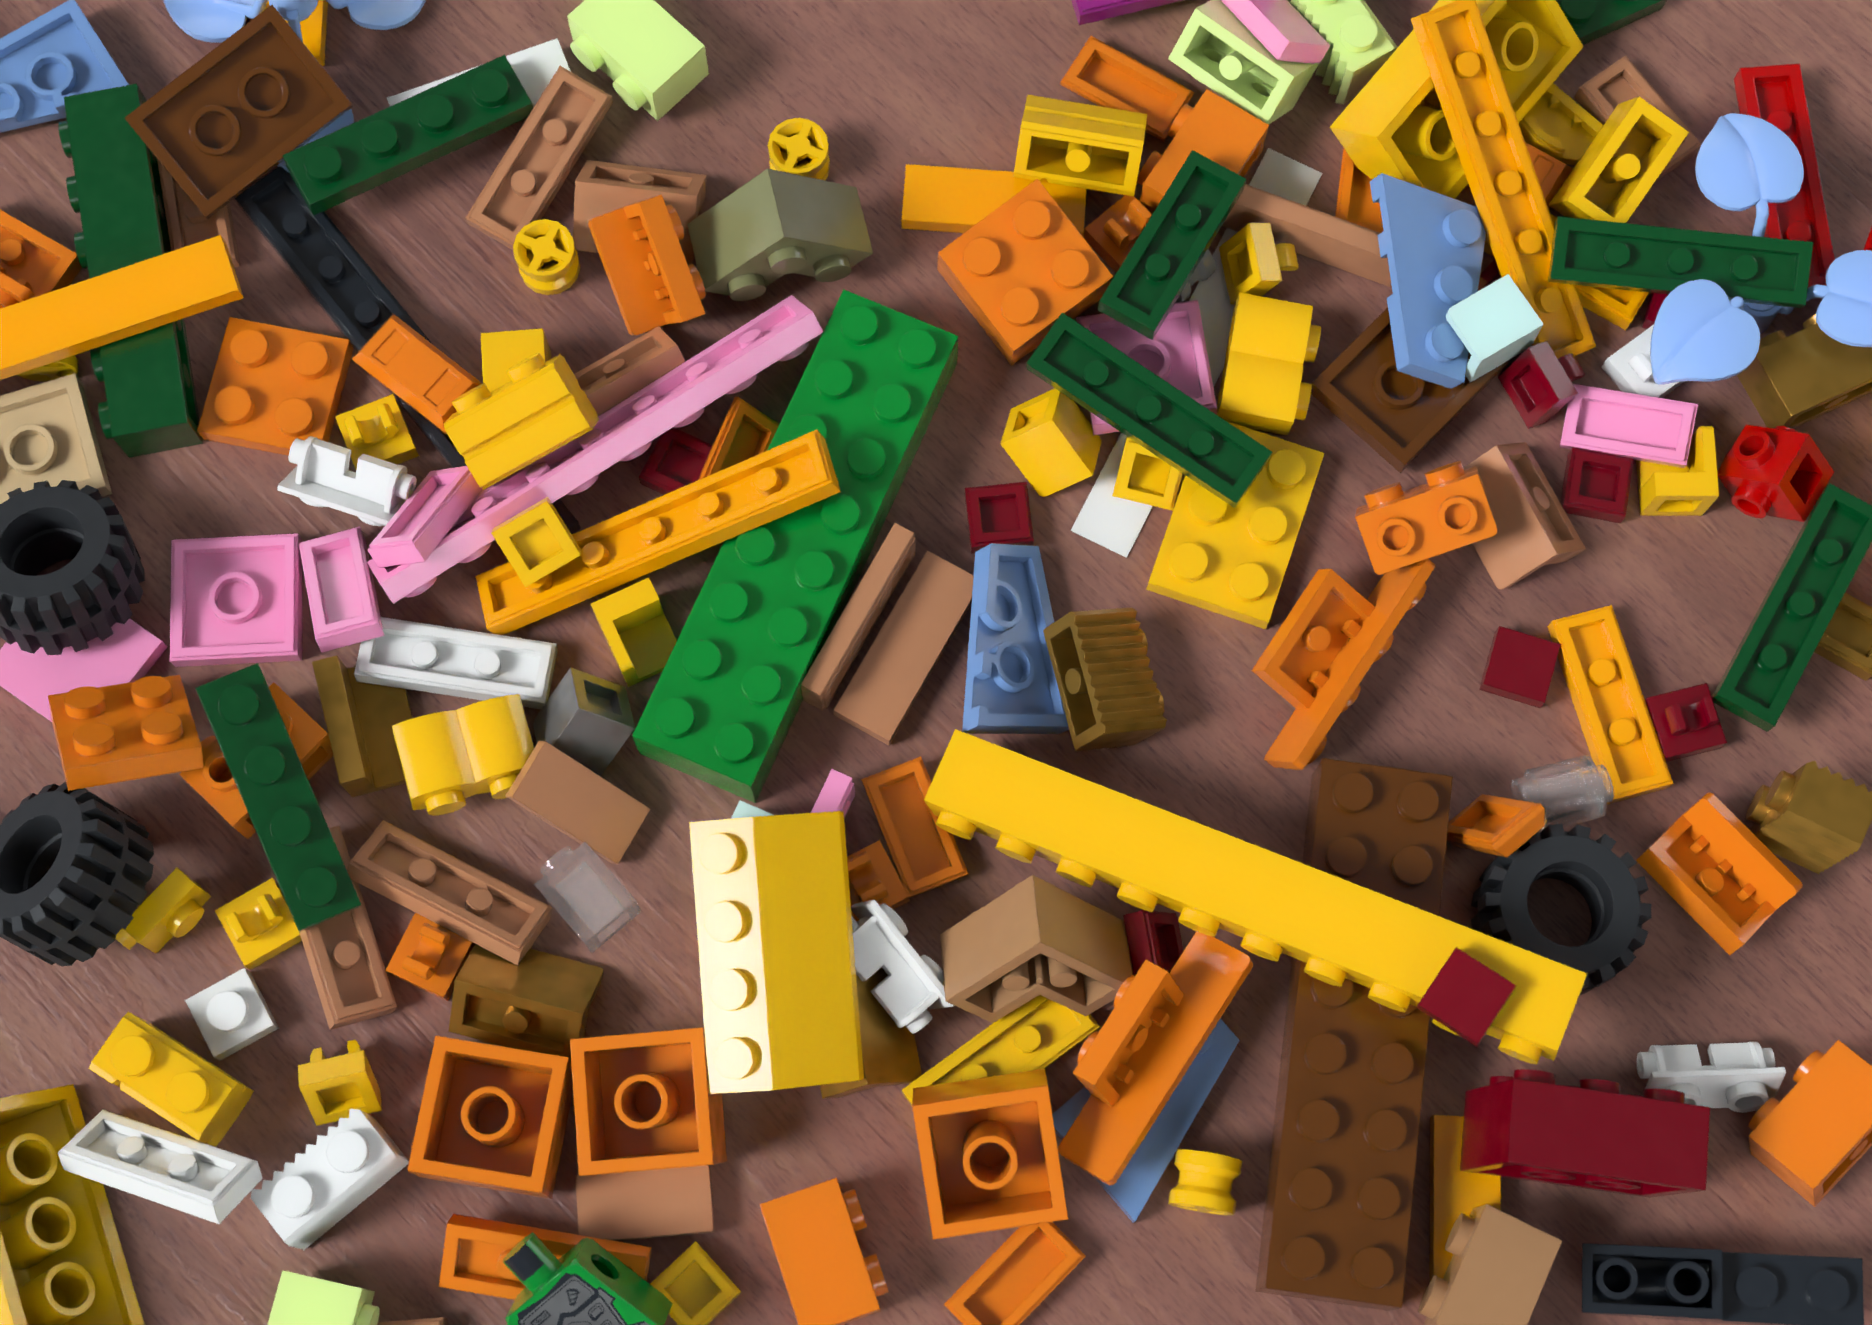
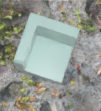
[1446,274,1544,382]

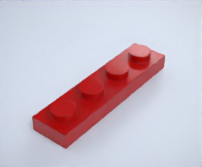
[1734,64,1835,287]

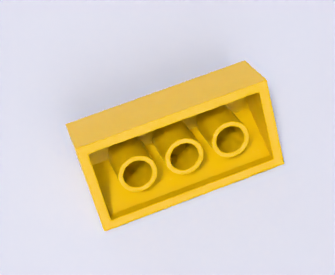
[1330,0,1584,199]
[689,811,864,1094]
[0,1084,145,1325]

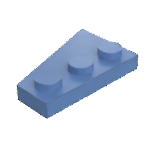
[0,0,129,133]
[1370,173,1486,389]
[962,543,1069,734]
[1052,1018,1239,1223]

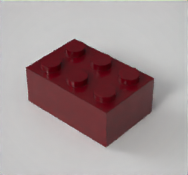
[1460,1069,1710,1198]

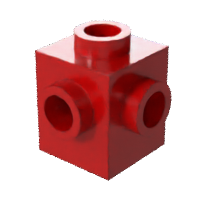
[1717,424,1834,522]

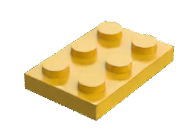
[1146,420,1325,630]

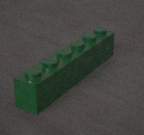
[58,84,203,458]

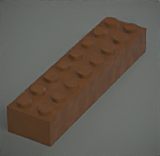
[1255,758,1453,1311]

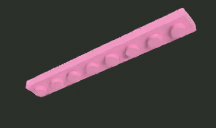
[367,295,823,604]

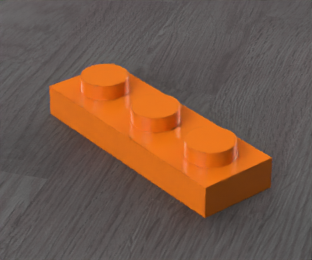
[439,1214,652,1300]

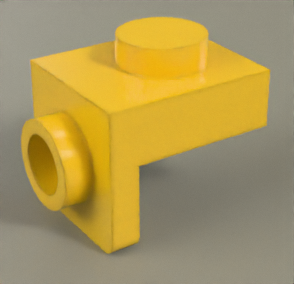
[115,867,212,954]

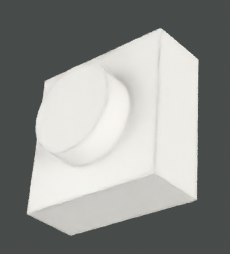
[185,968,279,1060]

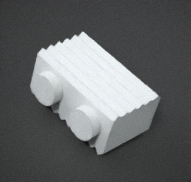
[251,1109,409,1251]

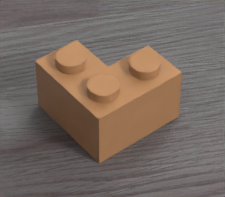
[940,875,1132,1023]

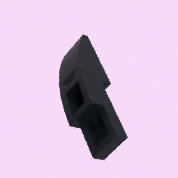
[1582,1243,1864,1325]

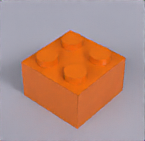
[937,179,1113,366]
[570,1027,727,1176]
[407,1036,573,1199]
[912,1068,1068,1240]

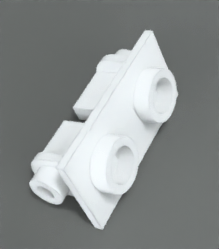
[277,436,417,526]
[851,900,954,1034]
[1637,1041,1786,1112]

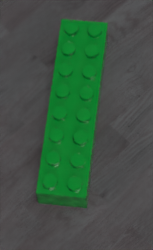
[632,289,958,803]

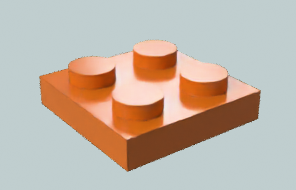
[197,317,354,456]
[48,675,204,791]

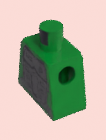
[502,1233,672,1325]

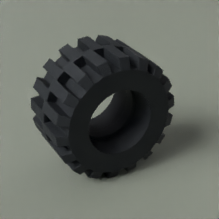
[0,480,145,655]
[0,782,154,967]
[1471,824,1652,995]

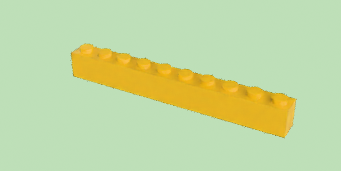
[924,729,1587,1064]

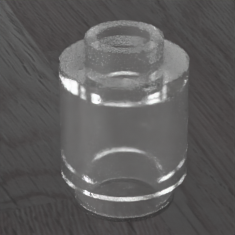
[1511,755,1614,831]

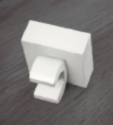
[1601,325,1685,398]

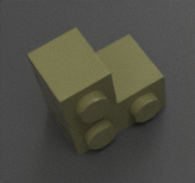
[687,168,873,301]

